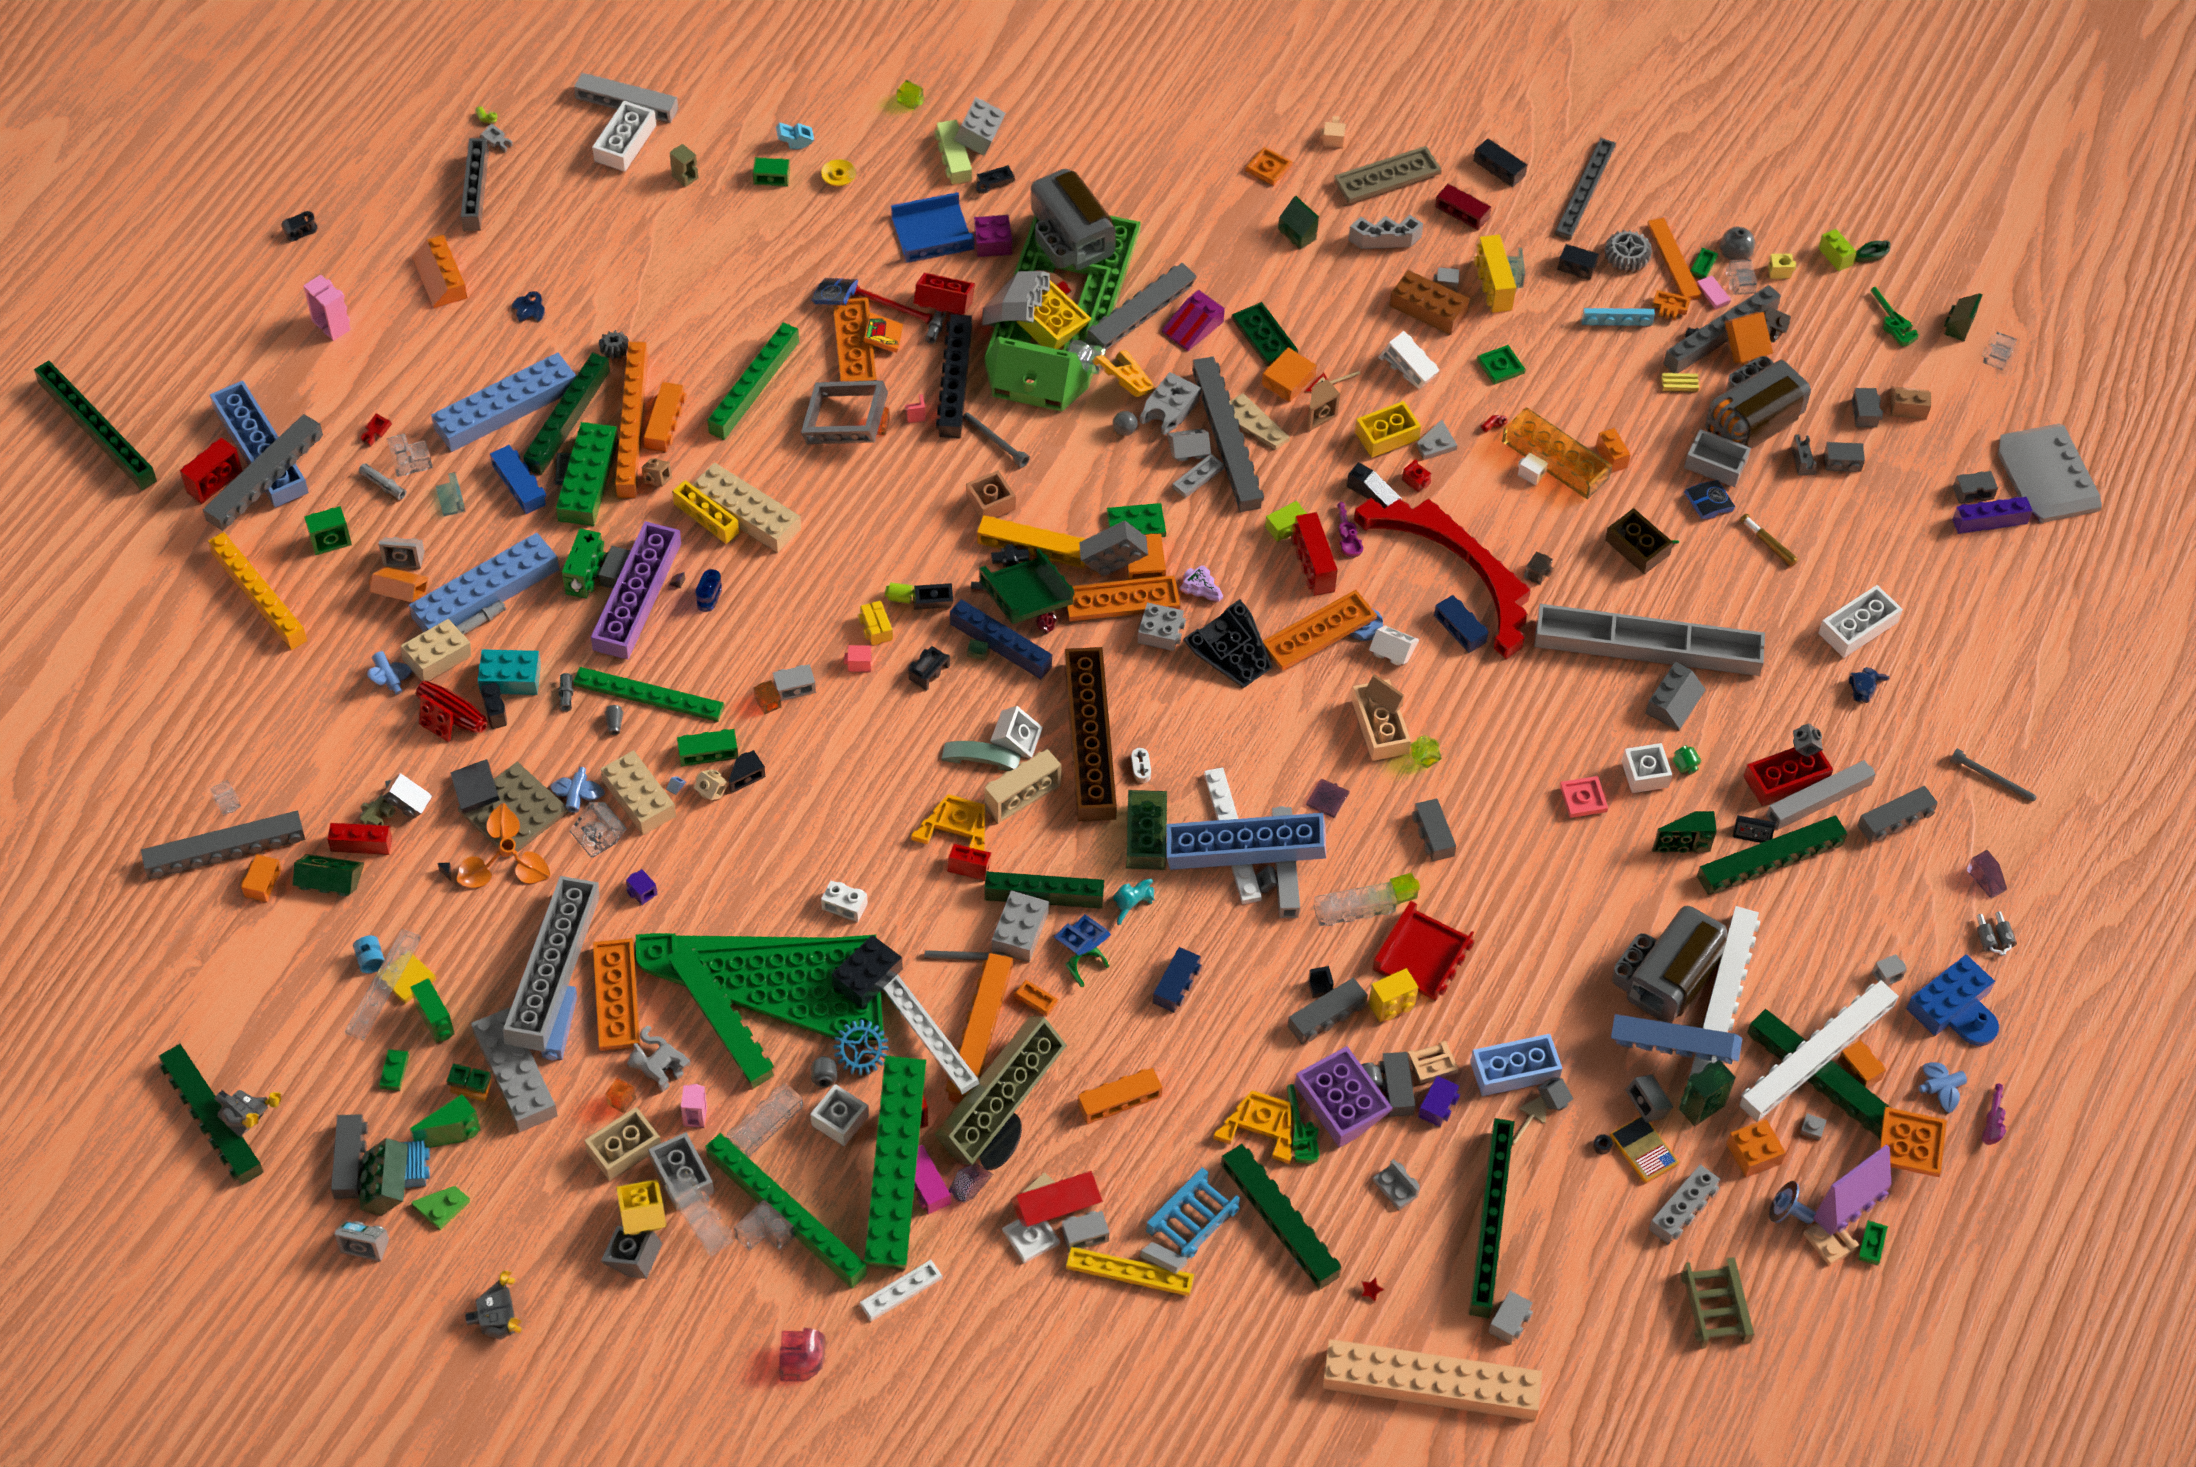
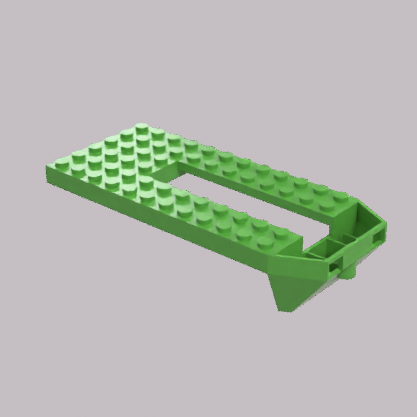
[985,215,1141,411]

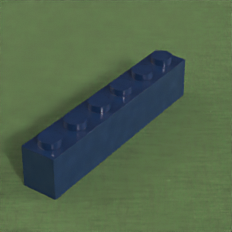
[950,599,1052,679]

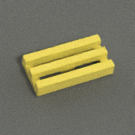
[1661,373,1699,392]

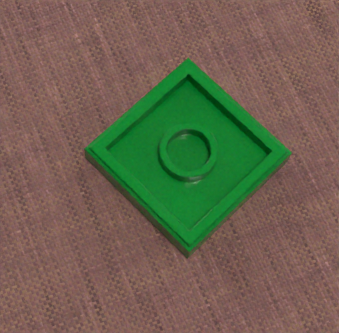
[1477,345,1526,385]

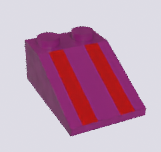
[1162,290,1225,351]

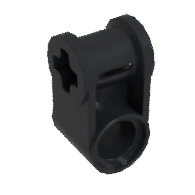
[281,211,318,241]

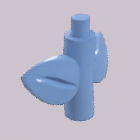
[367,651,412,695]
[551,767,605,813]
[1918,1062,1967,1113]

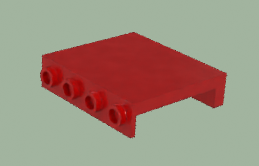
[1372,900,1475,1001]

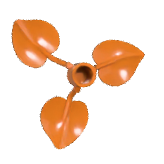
[456,803,550,888]

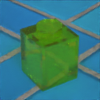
[897,80,924,110]
[1388,872,1420,905]

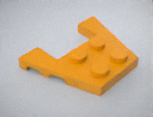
[1091,350,1156,397]
[911,794,985,851]
[1214,1090,1291,1164]

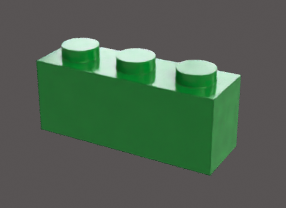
[677,729,739,767]

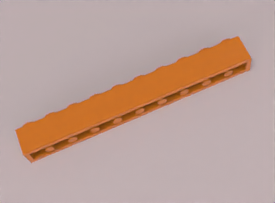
[615,342,648,498]

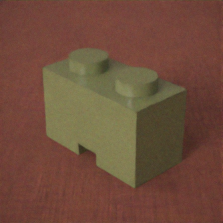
[669,144,699,187]

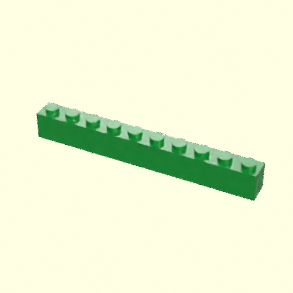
[705,1132,867,1289]

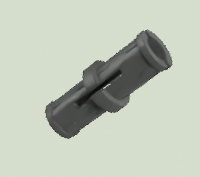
[925,310,946,344]
[558,673,574,712]

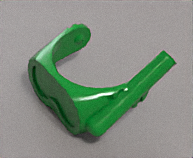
[1065,947,1110,988]

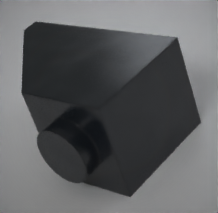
[729,750,766,793]

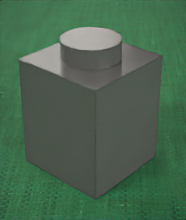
[1537,1077,1573,1111]

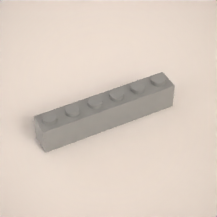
[574,73,678,123]

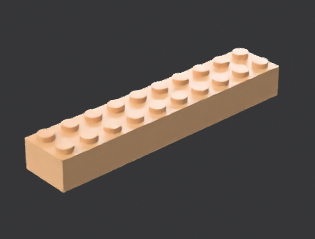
[1322,1339,1542,1421]

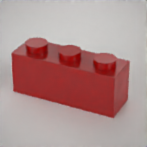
[327,823,392,855]

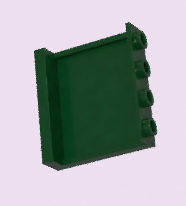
[979,548,1075,624]

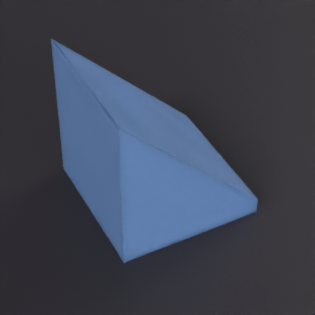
[666,776,686,795]

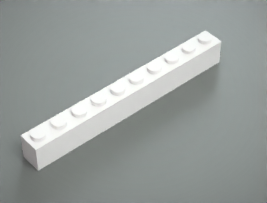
[1688,906,1761,1088]
[1739,980,1899,1122]

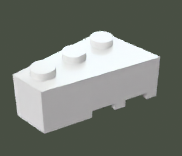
[1378,331,1440,389]

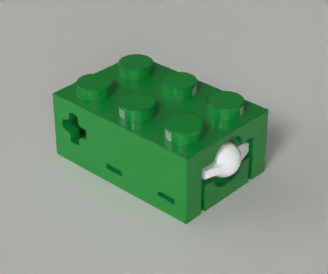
[562,528,606,599]

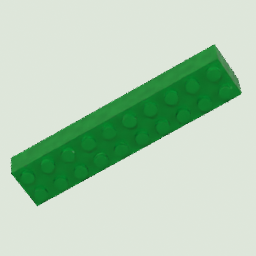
[864,1056,927,1270]

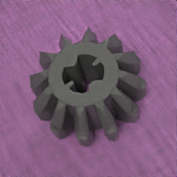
[599,330,629,360]

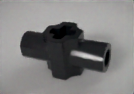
[991,544,1029,568]

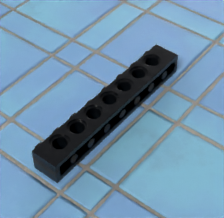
[936,314,972,438]

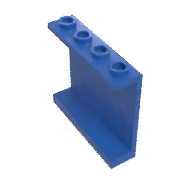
[891,192,974,263]

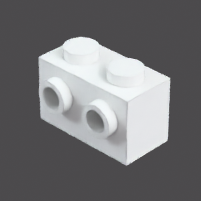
[821,881,868,922]

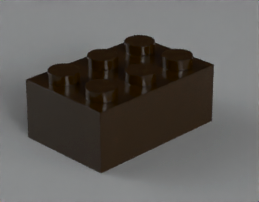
[1605,508,1673,575]

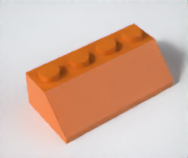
[412,234,468,308]

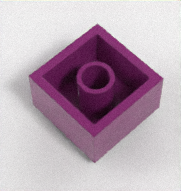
[974,215,1012,257]

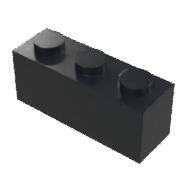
[1473,138,1528,187]

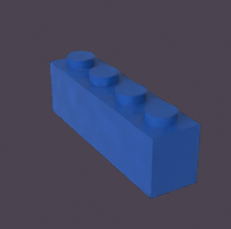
[490,445,546,514]

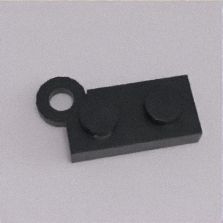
[976,165,1015,194]

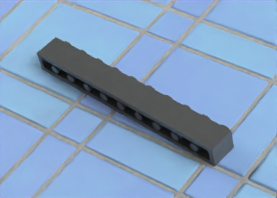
[1192,356,1264,512]

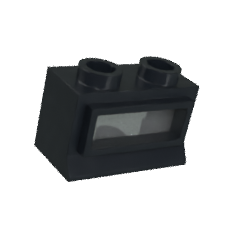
[908,646,950,691]

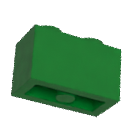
[753,157,790,186]

